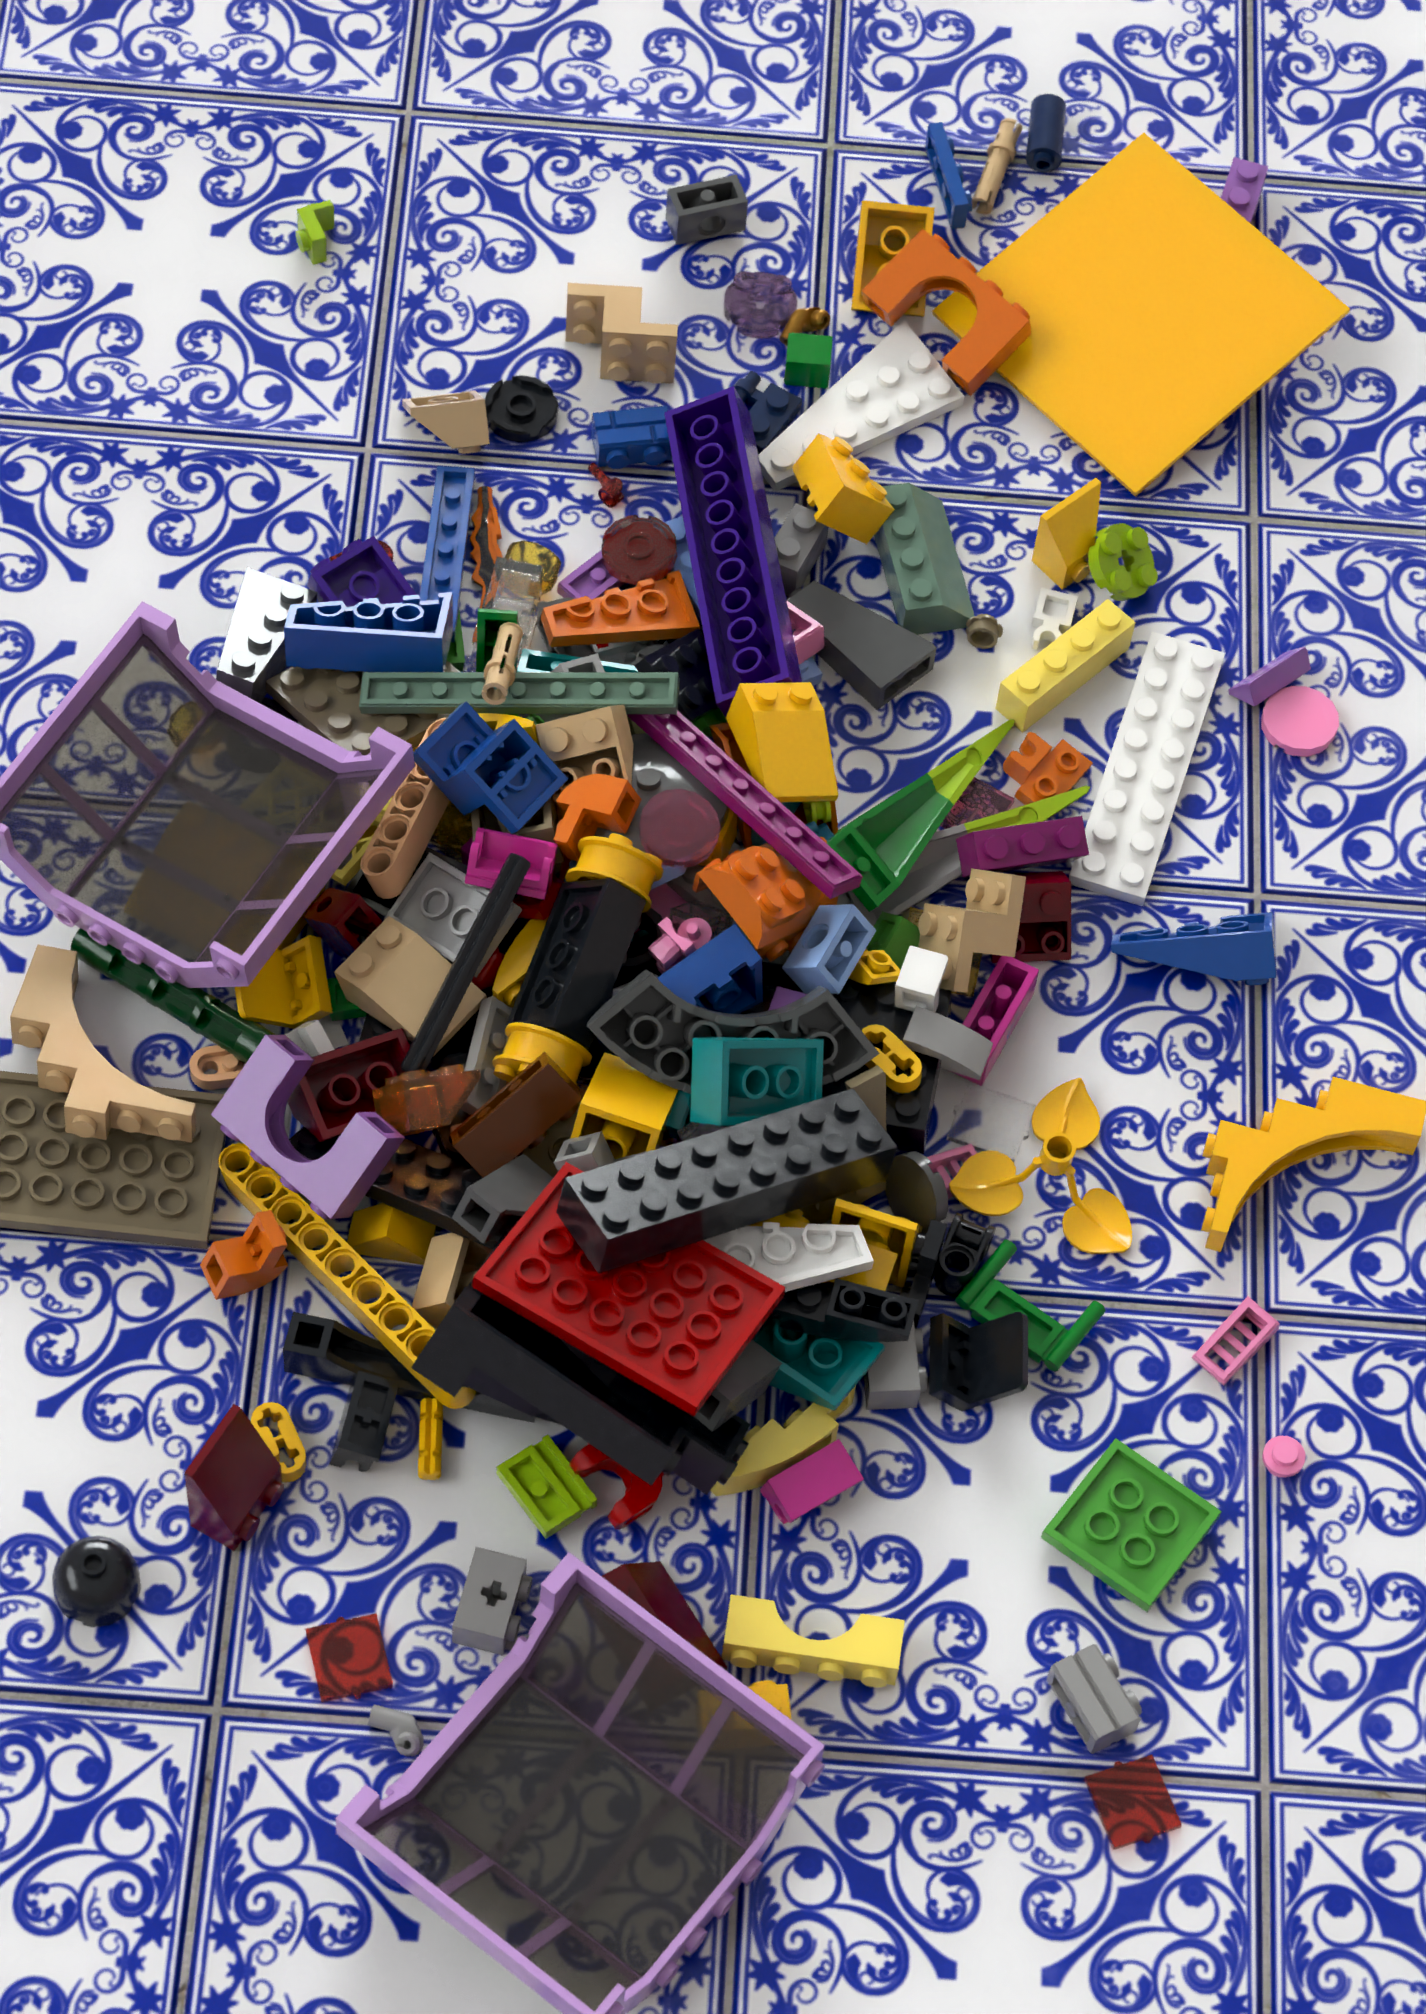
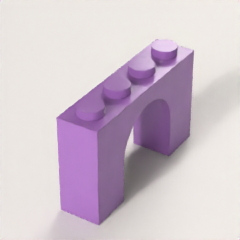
[211,1035,405,1220]

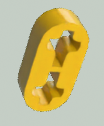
[861,1024,922,1093]
[251,1402,307,1482]

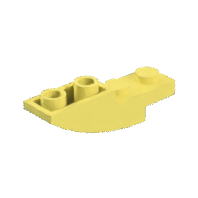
[710,1386,856,1496]

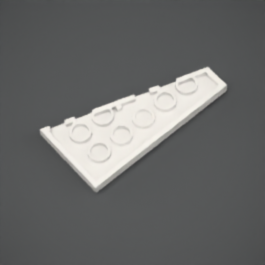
[758,320,964,492]
[704,1222,874,1292]

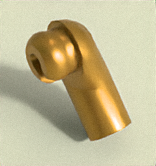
[779,307,830,346]

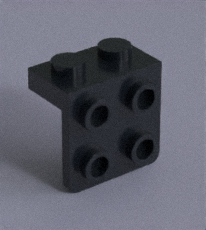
[928,1311,1028,1412]

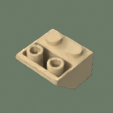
[535,705,634,803]

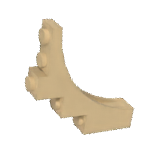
[10,944,196,1143]

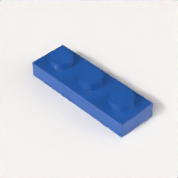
[925,122,972,229]

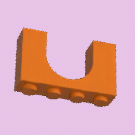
[861,228,1032,396]

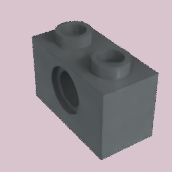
[665,174,748,245]

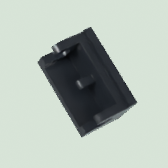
[329,1370,399,1472]

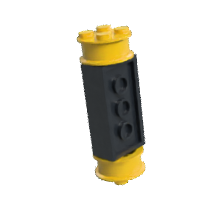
[492,833,664,1091]

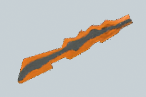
[470,486,508,645]

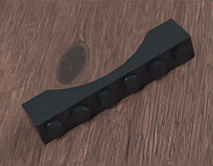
[283,1312,536,1423]

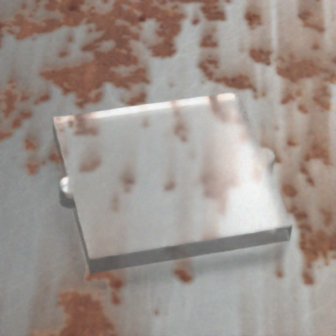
[946,1081,1036,1162]

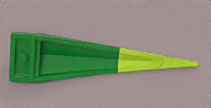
[826,719,1014,912]

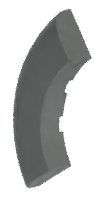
[587,970,880,1094]

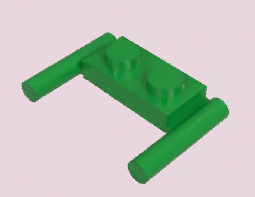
[955,1239,1106,1372]

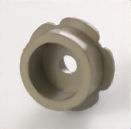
[966,614,1003,649]

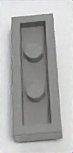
[456,996,512,1115]

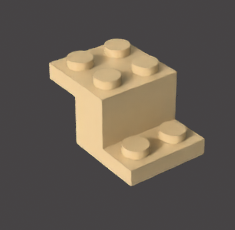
[565,283,678,384]
[918,868,1026,993]

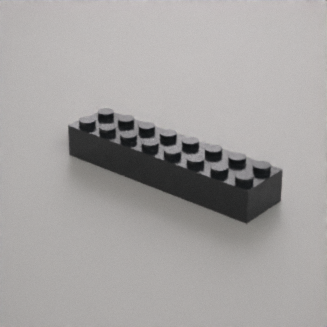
[556,1089,897,1274]

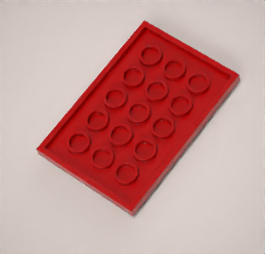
[472,1162,786,1417]

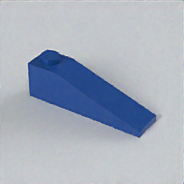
[1111,912,1276,985]

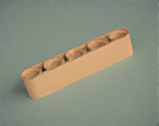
[360,718,450,899]

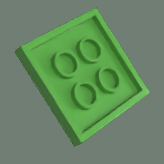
[1041,1438,1222,1612]

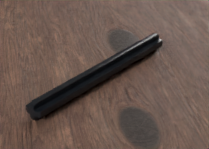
[401,853,530,1078]

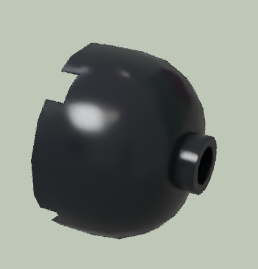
[52,1536,141,1627]

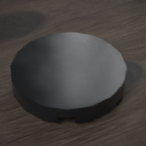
[485,375,558,443]

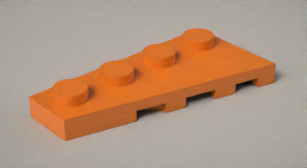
[541,570,700,647]

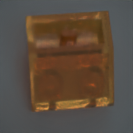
[372,1064,481,1136]

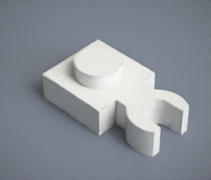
[1032,587,1078,650]

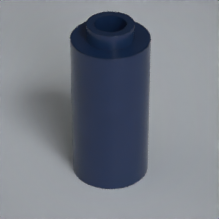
[1026,94,1066,173]

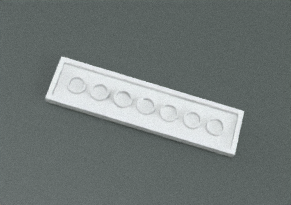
[1069,631,1225,906]

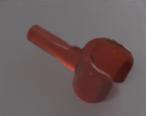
[588,463,624,508]

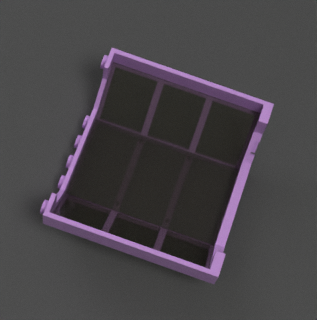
[0,601,415,988]
[335,1552,825,2014]

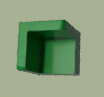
[784,333,833,389]

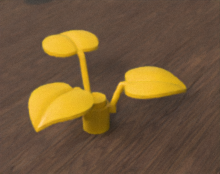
[949,1078,1132,1254]

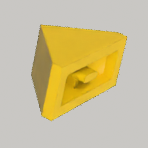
[347,1203,436,1265]

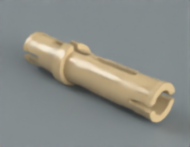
[972,118,1022,214]
[481,622,523,705]

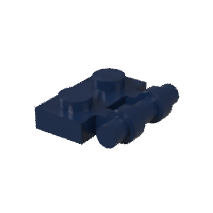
[734,371,803,454]

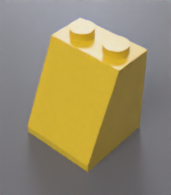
[570,1052,678,1159]

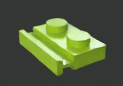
[496,1434,597,1539]

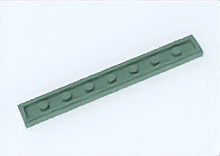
[359,672,680,714]

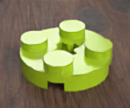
[1088,523,1158,601]

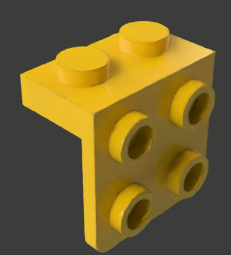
[229,935,333,1029]

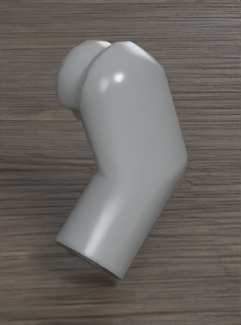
[368,1704,424,1757]

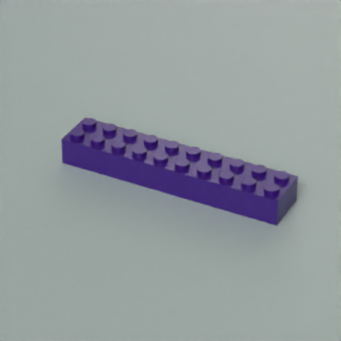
[664,386,802,717]

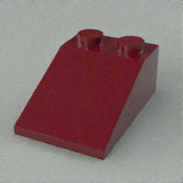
[184,1404,284,1551]

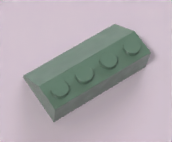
[874,483,975,635]

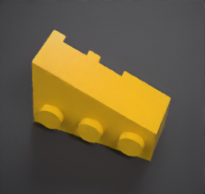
[792,433,895,544]

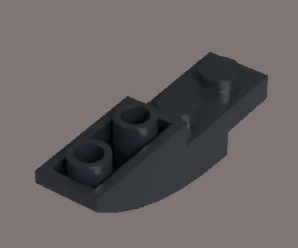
[770,1278,919,1342]

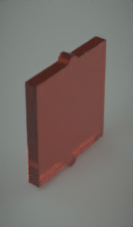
[305,1613,393,1703]
[1084,1755,1182,1850]

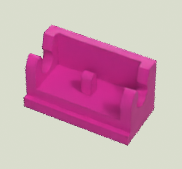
[464,827,558,900]
[760,1439,864,1524]

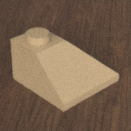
[402,390,490,453]

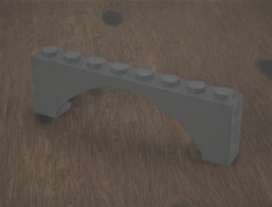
[452,1154,782,1432]

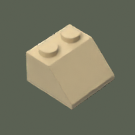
[412,1232,492,1328]

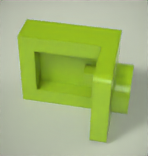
[296,200,335,265]

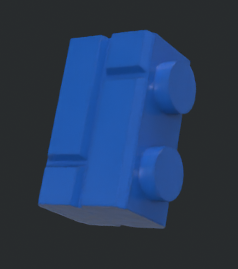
[591,406,672,469]

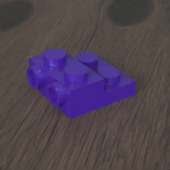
[307,536,417,607]

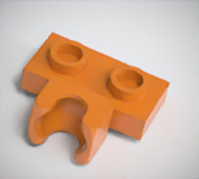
[1002,732,1093,805]

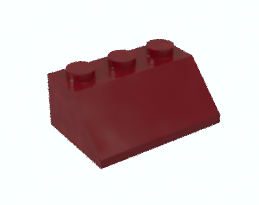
[287,1028,434,1142]
[585,1561,727,1711]

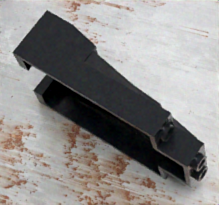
[411,1231,751,1495]

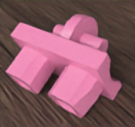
[648,916,713,974]

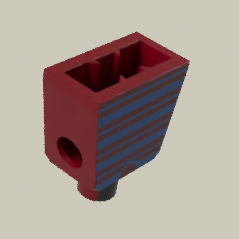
[305,888,382,959]

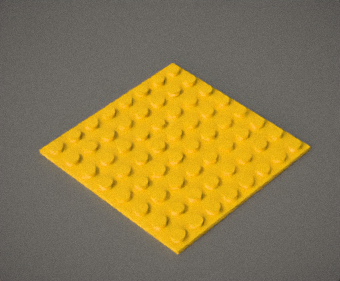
[932,132,1350,497]

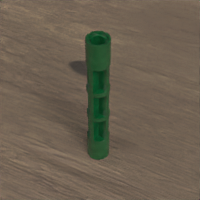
[71,928,276,1064]

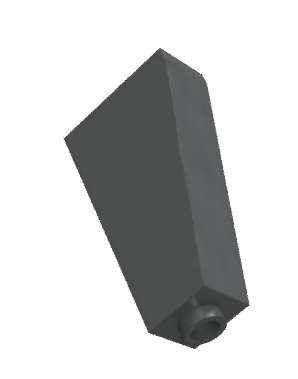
[786,580,937,710]

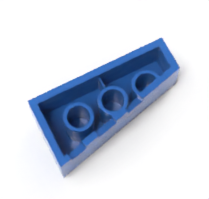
[284,592,453,672]
[597,923,763,1057]

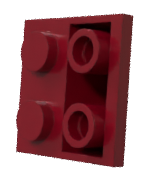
[990,871,1071,963]

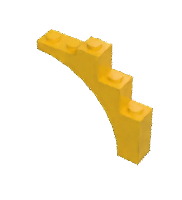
[1201,1077,1426,1252]

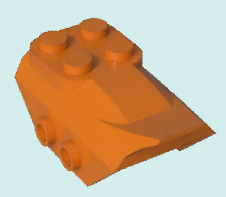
[692,837,839,962]

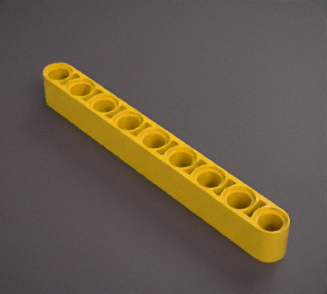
[218,1143,476,1409]

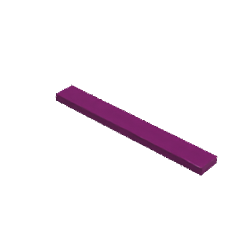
[627,710,863,899]

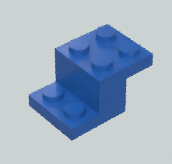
[413,701,568,834]

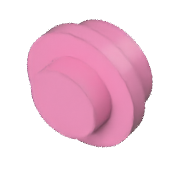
[1262,1436,1306,1478]

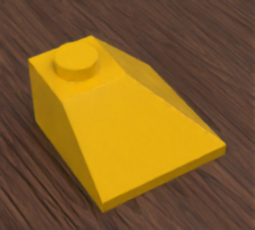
[1032,478,1101,590]

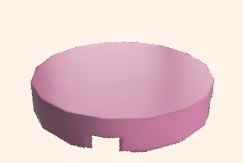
[1261,686,1339,757]

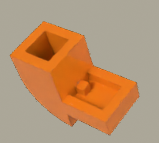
[553,774,642,861]
[200,1210,288,1300]

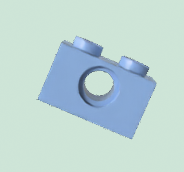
[782,904,876,994]

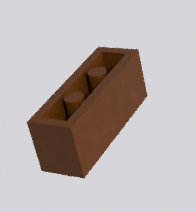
[450,1051,582,1178]

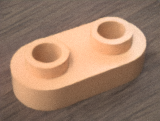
[189,1045,245,1090]

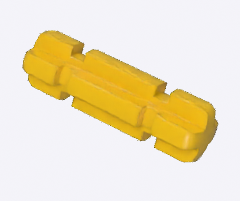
[418,1397,443,1480]

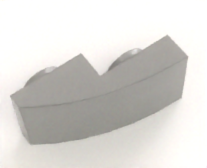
[903,1006,993,1080]

